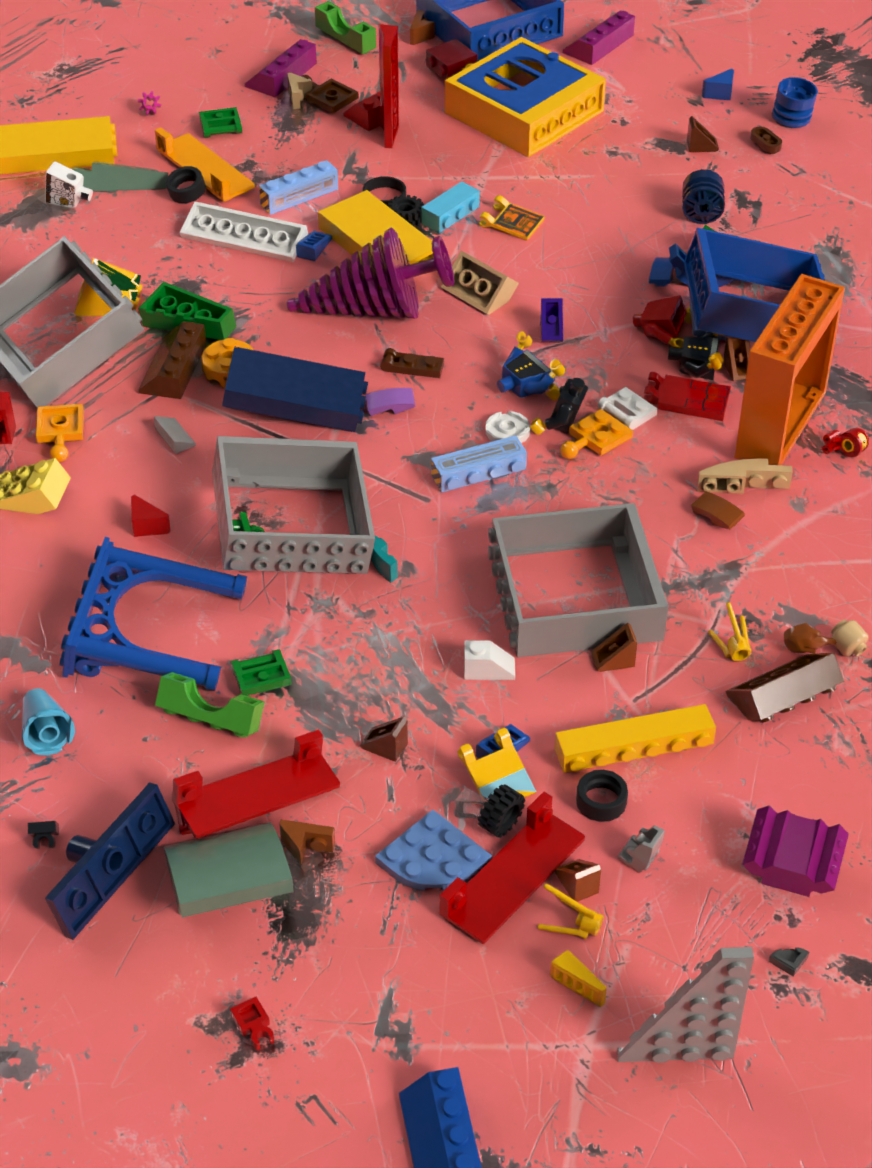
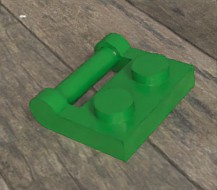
[199,107,242,138]
[230,649,292,696]

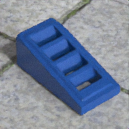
[296,231,332,261]
[476,724,530,759]

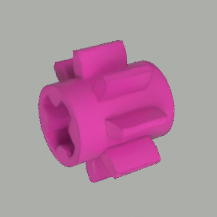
[137,91,161,115]

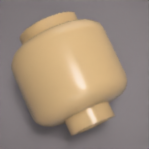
[831,619,869,657]

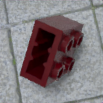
[425,39,477,80]

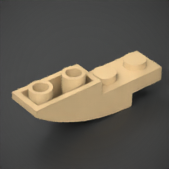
[697,459,793,494]

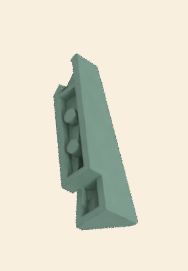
[72,161,168,191]

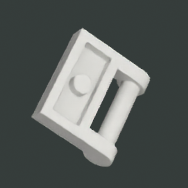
[597,387,657,430]

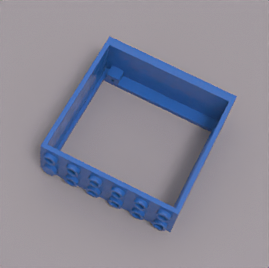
[416,0,564,62]
[683,227,825,342]

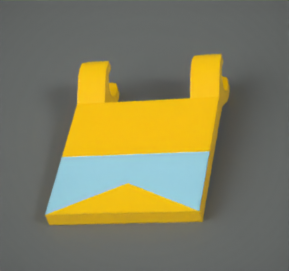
[457,728,537,802]

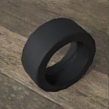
[166,166,206,203]
[576,770,628,822]

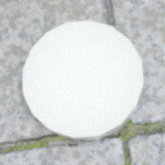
[485,411,530,443]

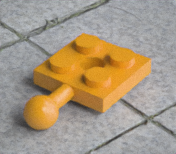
[36,404,84,462]
[560,409,633,459]

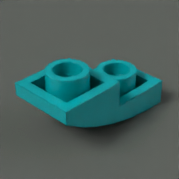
[371,535,398,583]

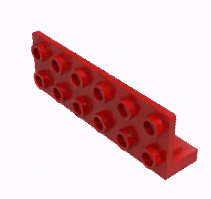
[172,729,340,838]
[439,792,585,944]

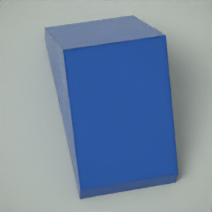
[702,69,734,100]

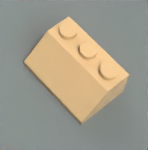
[441,250,519,315]

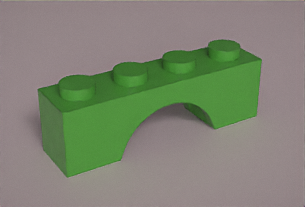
[315,1,376,54]
[155,672,265,737]

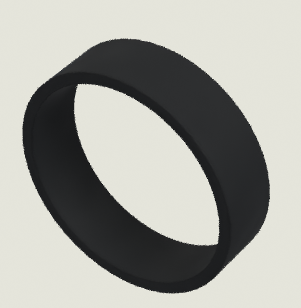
[363,176,406,206]

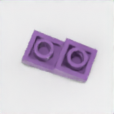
[366,388,416,416]

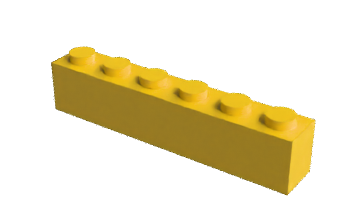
[555,704,716,773]

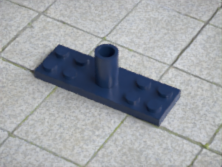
[45,783,175,940]

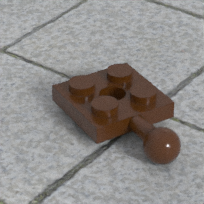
[301,75,359,114]

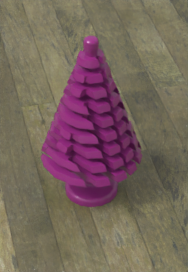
[287,227,454,319]

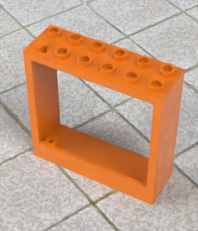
[734,274,845,465]

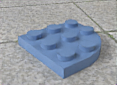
[375,810,492,891]

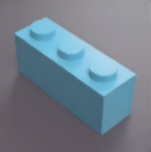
[421,181,480,233]

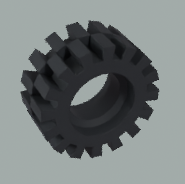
[388,195,424,227]
[478,784,525,838]

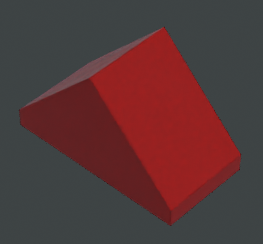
[131,494,171,537]

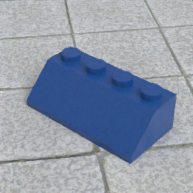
[399,1067,482,1168]

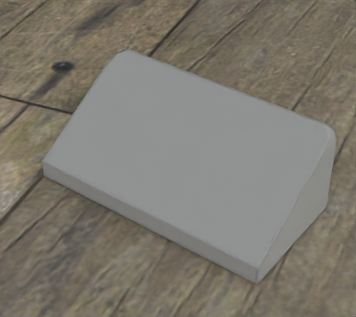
[154,416,196,454]

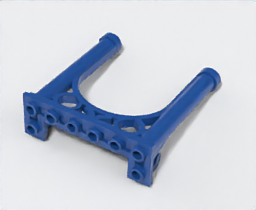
[59,537,247,691]

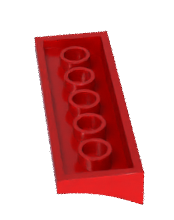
[379,24,399,148]

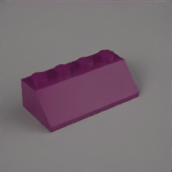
[563,10,635,65]
[245,39,317,97]

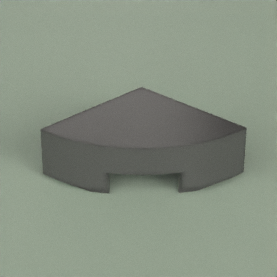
[769,947,809,977]

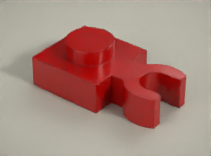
[230,996,274,1051]

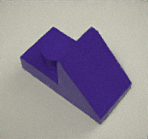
[540,298,563,342]

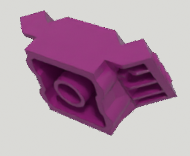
[742,805,849,897]

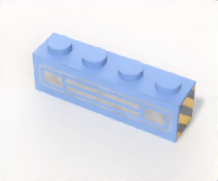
[259,160,338,215]
[431,435,527,493]

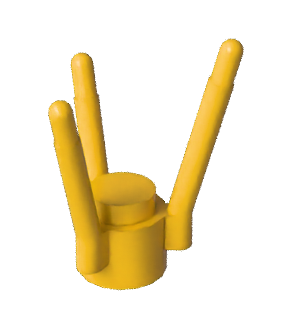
[708,602,752,661]
[537,884,604,939]

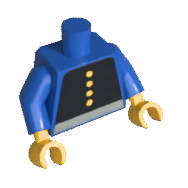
[497,331,565,398]

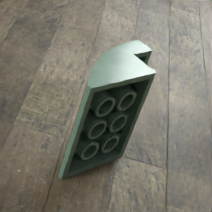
[163,822,293,918]

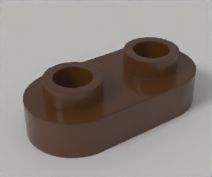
[750,126,782,154]

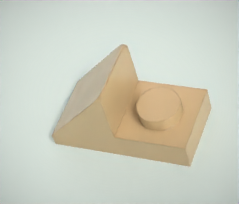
[287,73,312,109]

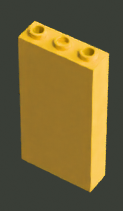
[0,116,118,174]
[318,190,434,265]

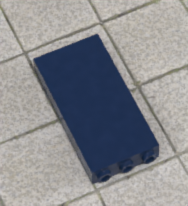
[222,346,368,432]

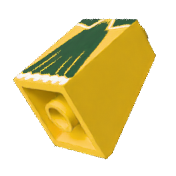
[74,258,143,316]

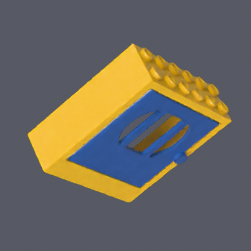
[445,37,606,157]

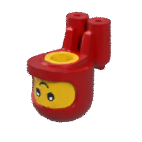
[822,428,869,457]

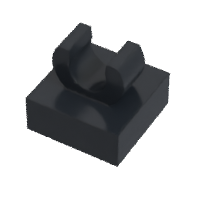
[28,821,59,849]

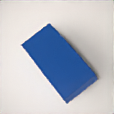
[649,257,675,287]

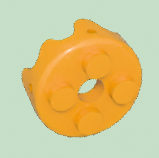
[201,338,254,388]

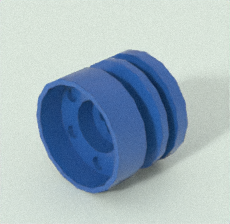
[772,77,818,128]

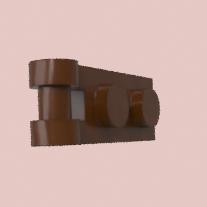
[380,348,444,378]

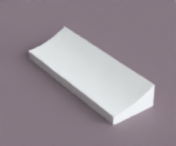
[180,202,308,262]

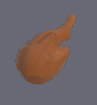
[784,623,837,654]

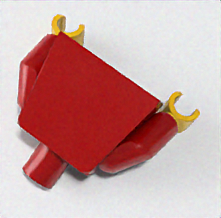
[633,295,692,348]

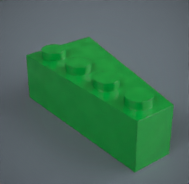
[138,281,236,340]

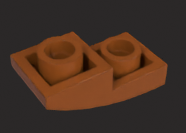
[691,491,745,530]

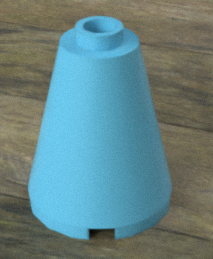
[22,688,75,756]

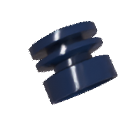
[682,169,725,224]

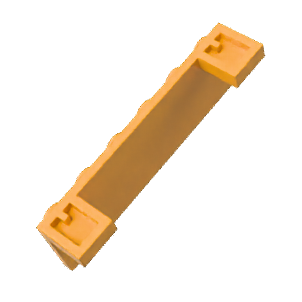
[154,127,255,202]

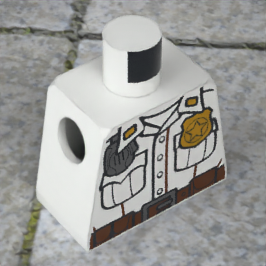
[45,161,93,208]

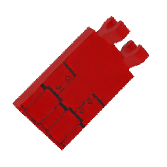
[644,372,731,421]

